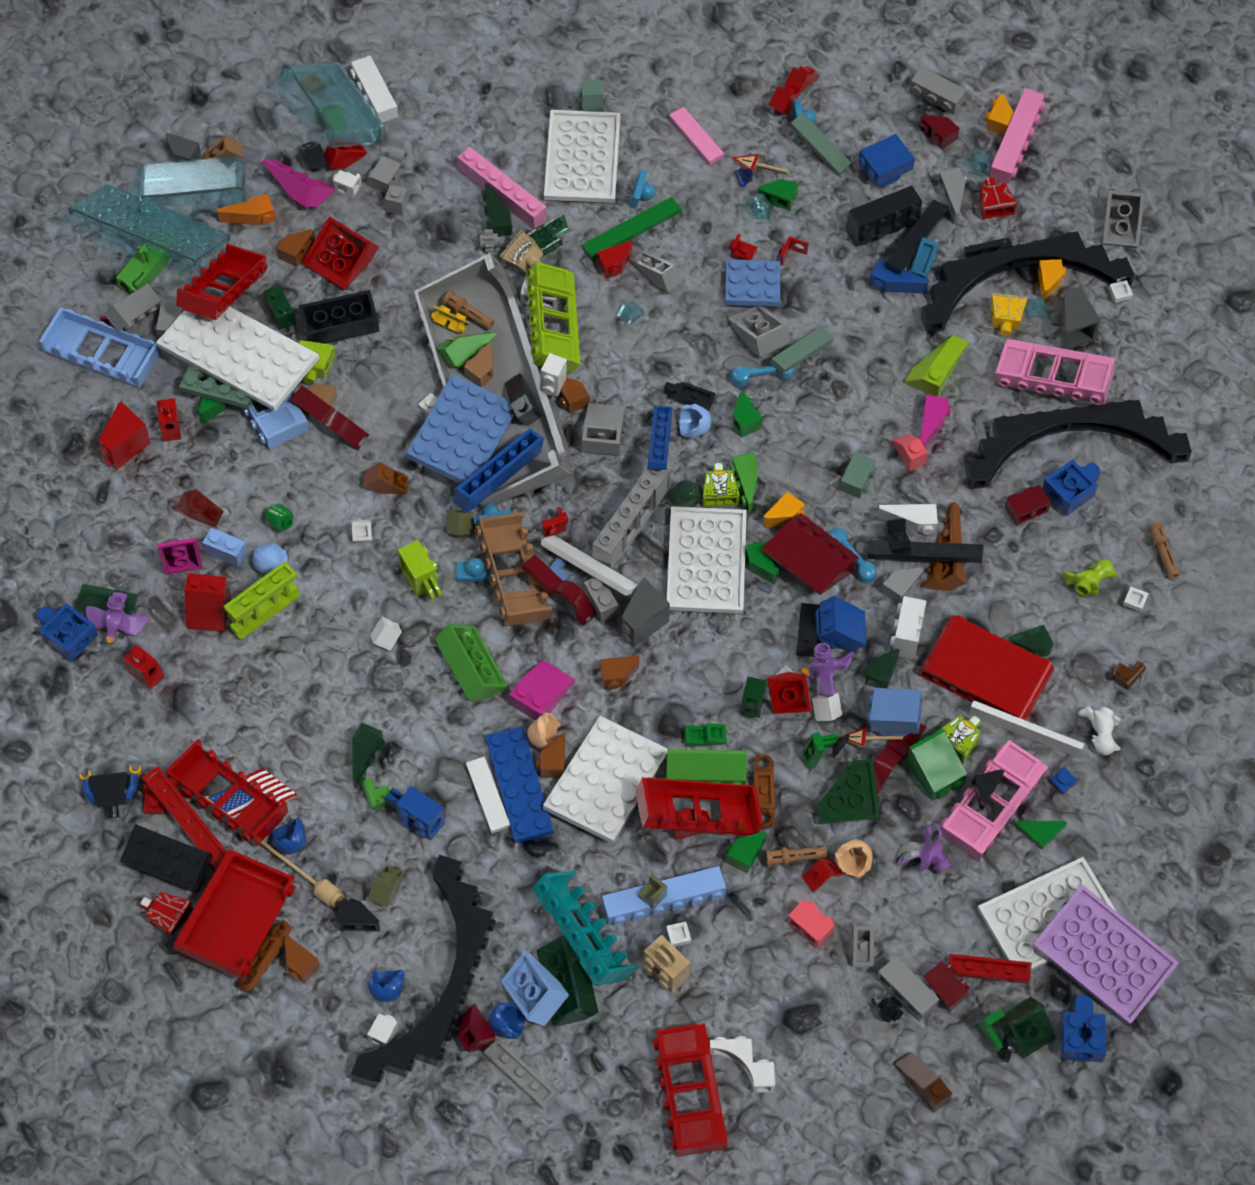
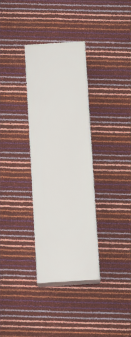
[466,756,510,834]

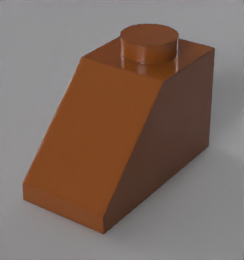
[276,229,315,267]
[600,655,640,690]
[537,734,565,778]
[285,935,320,984]

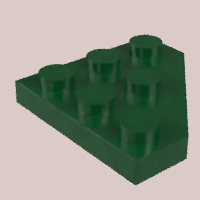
[817,759,880,825]

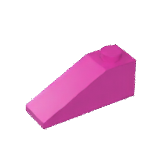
[920,395,951,448]

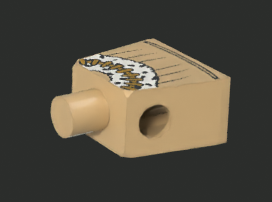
[500,230,543,273]

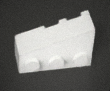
[889,596,926,660]

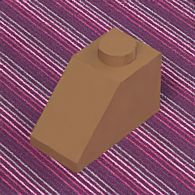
[203,135,243,168]

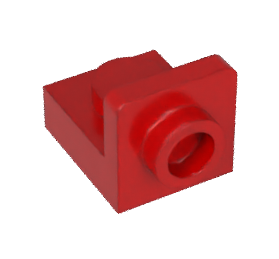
[729,234,757,260]
[143,785,165,815]

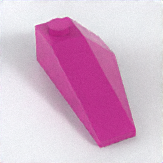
[262,159,335,209]

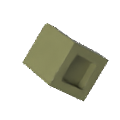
[447,510,474,536]
[638,874,667,910]

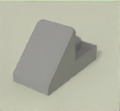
[852,925,874,966]

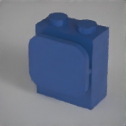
[858,134,915,187]
[816,596,866,652]

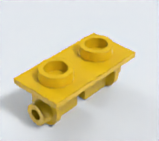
[431,305,470,333]

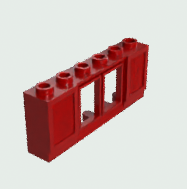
[176,243,268,320]
[166,739,289,847]
[636,777,763,835]
[652,1023,728,1157]

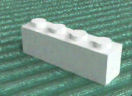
[350,55,398,124]

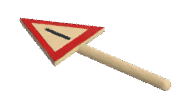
[731,154,788,173]
[839,727,903,748]

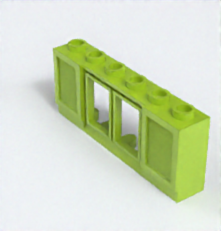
[526,262,581,373]

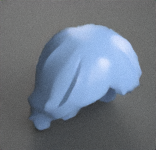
[679,404,711,439]
[252,543,288,575]

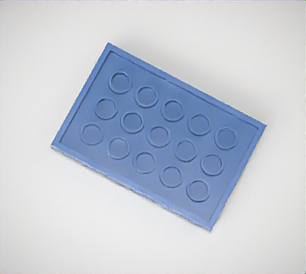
[406,374,515,484]

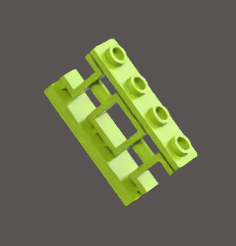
[223,561,301,640]

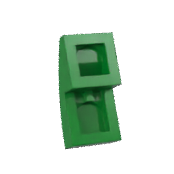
[683,723,727,746]

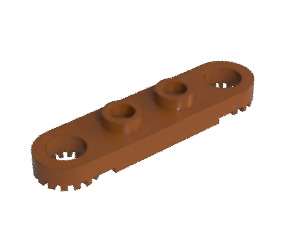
[754,754,775,829]
[237,920,291,992]

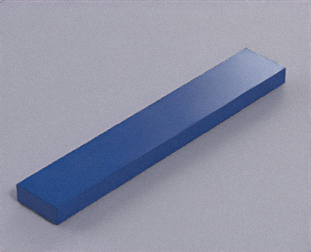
[647,406,673,470]

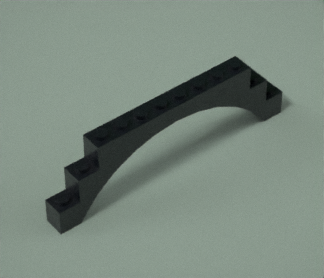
[920,231,1135,334]
[965,400,1192,490]
[351,854,496,1089]

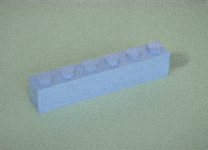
[602,866,726,925]

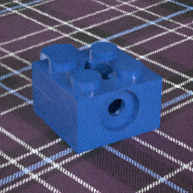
[1042,459,1101,516]
[37,603,98,662]
[384,786,445,841]
[1061,995,1106,1062]

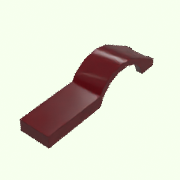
[291,385,369,450]
[521,554,596,627]
[873,723,926,795]

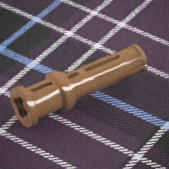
[442,290,495,330]
[1147,522,1180,579]
[765,846,827,867]

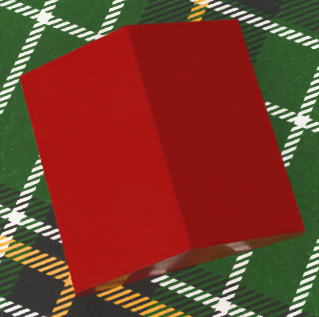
[767,672,812,714]

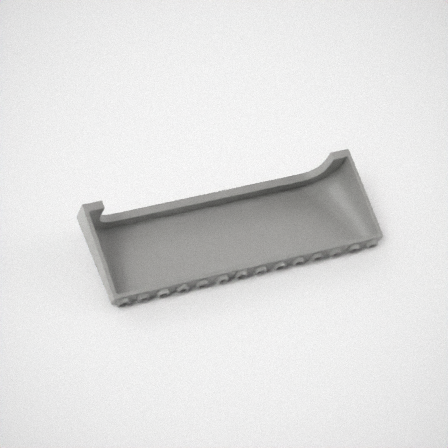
[414,253,575,507]

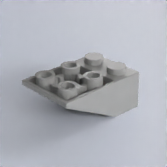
[582,403,625,455]

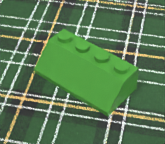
[435,624,508,701]
[666,749,747,785]

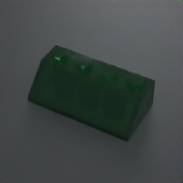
[537,934,599,1026]

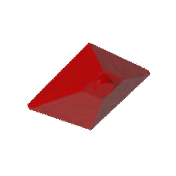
[302,216,379,290]

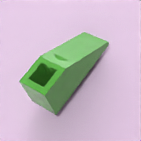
[437,332,497,367]
[730,452,759,514]

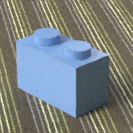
[202,528,248,568]

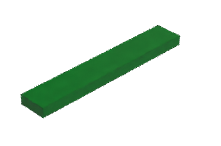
[582,196,682,260]

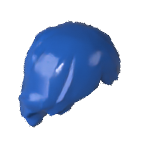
[271,818,306,855]
[367,969,405,1002]
[489,1002,526,1039]

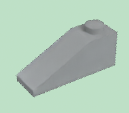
[938,167,967,224]
[630,250,681,292]

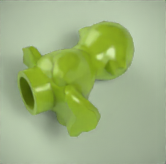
[1063,559,1118,597]

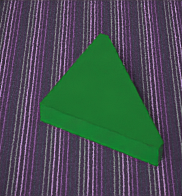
[1015,821,1067,850]

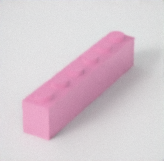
[989,88,1046,184]
[457,147,547,230]

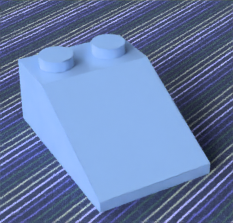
[501,951,569,1026]

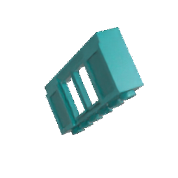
[532,870,639,986]

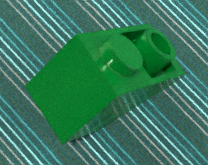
[197,383,228,423]
[732,391,763,438]
[745,541,779,584]

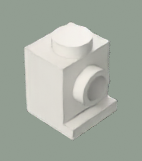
[332,170,362,198]

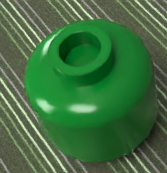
[265,504,294,532]

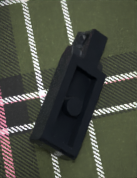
[963,238,1013,258]
[663,381,716,411]

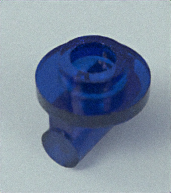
[734,166,753,188]

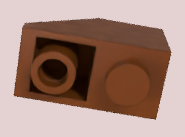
[559,377,590,414]
[364,463,409,494]

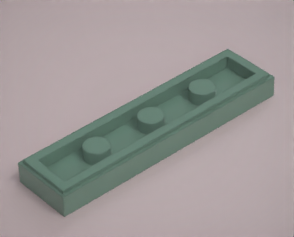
[789,113,851,176]
[770,326,834,374]

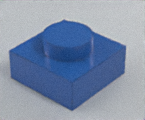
[1049,767,1078,795]

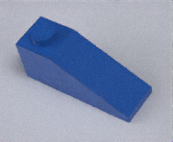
[869,259,929,293]

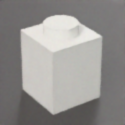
[367,1014,398,1048]

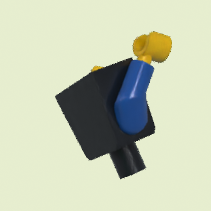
[79,766,142,819]

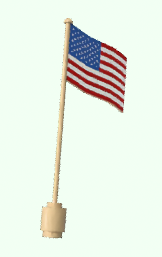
[205,769,344,908]

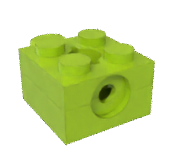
[397,540,442,601]

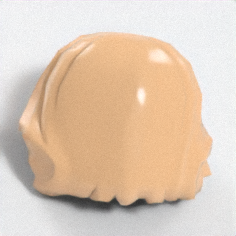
[527,712,561,749]
[834,839,873,878]

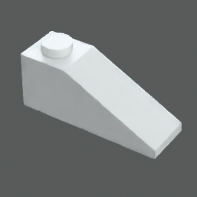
[878,504,938,535]

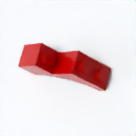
[768,66,820,113]

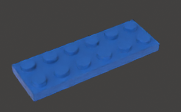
[485,726,554,843]

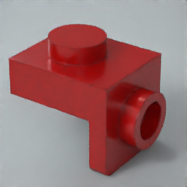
[542,507,568,537]

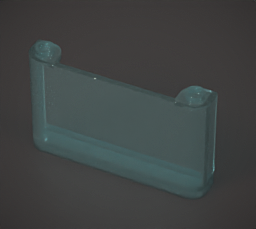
[279,61,385,147]
[137,156,247,212]

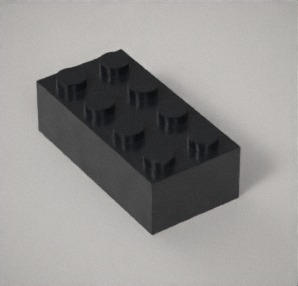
[846,186,922,247]
[299,290,380,344]
[120,824,214,893]

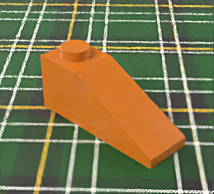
[216,193,276,225]

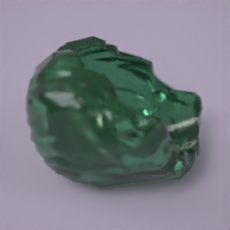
[668,479,703,507]

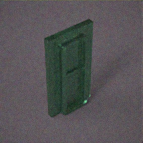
[74,584,138,615]

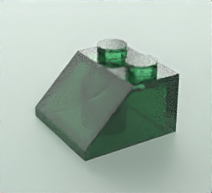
[998,996,1056,1059]

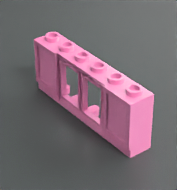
[995,339,1116,405]
[940,740,1048,862]

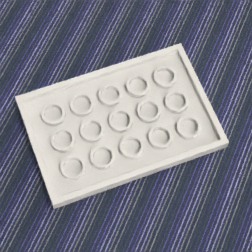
[544,110,620,203]
[667,506,747,614]
[543,716,667,844]
[977,857,1117,971]

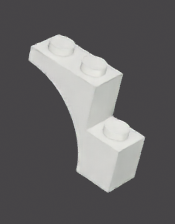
[709,1036,775,1093]

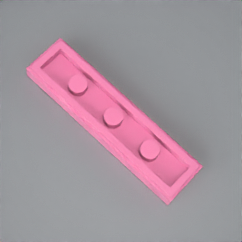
[669,107,724,165]

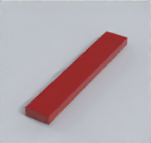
[142,766,227,871]

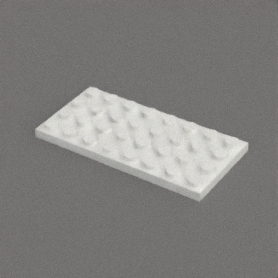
[156,306,320,411]

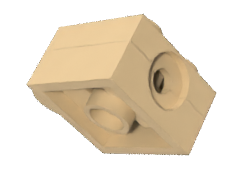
[643,935,691,993]

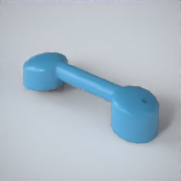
[731,366,794,388]
[829,528,876,583]

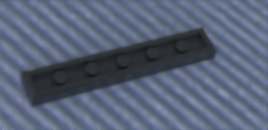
[884,199,949,274]
[867,540,984,563]

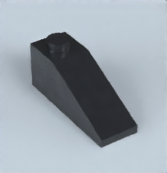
[505,373,543,426]
[796,603,820,657]

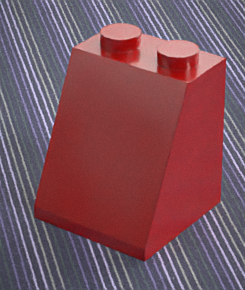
[99,402,151,471]
[184,573,232,632]

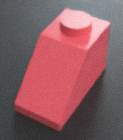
[892,433,928,471]

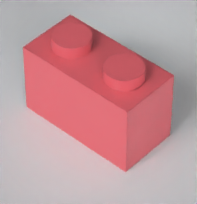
[787,899,835,949]

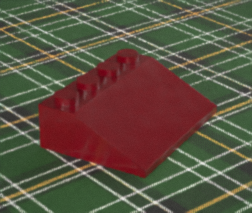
[762,513,859,595]

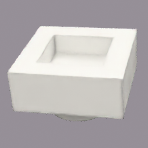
[1109,280,1133,303]
[418,393,438,415]
[352,520,372,541]
[1123,587,1149,612]
[666,922,691,947]

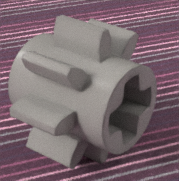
[480,229,499,252]

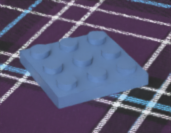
[725,259,780,307]

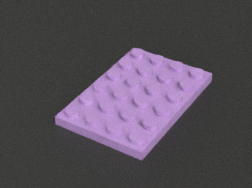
[1032,884,1179,1025]

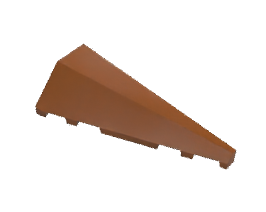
[922,502,966,591]

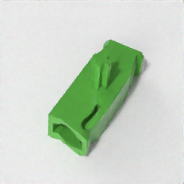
[116,232,177,295]

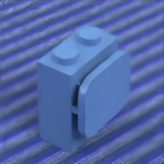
[867,688,923,737]

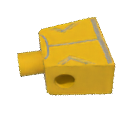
[990,293,1027,336]

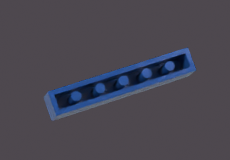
[453,428,544,513]

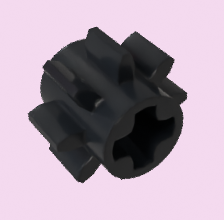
[877,997,904,1022]

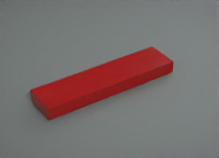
[949,954,1032,984]

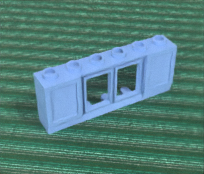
[39,307,160,388]
[233,388,309,449]

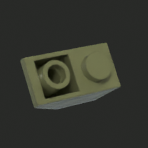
[369,865,406,907]

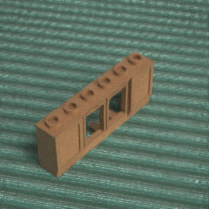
[475,512,553,626]

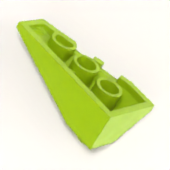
[904,335,969,396]

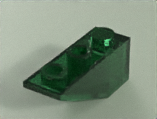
[482,183,513,237]
[352,722,385,788]

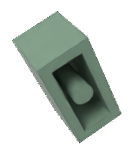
[578,80,603,112]
[840,452,877,498]

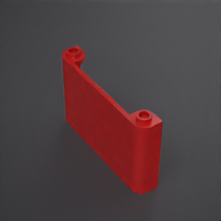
[918,615,1054,721]
[174,849,296,979]

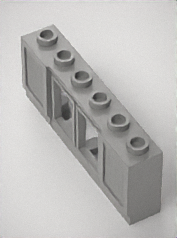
[592,467,671,570]

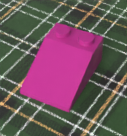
[157,538,203,575]
[509,660,575,720]

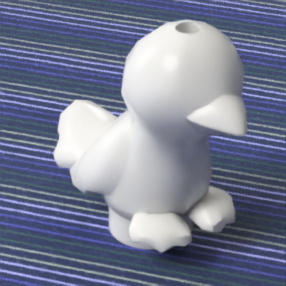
[1078,706,1121,756]

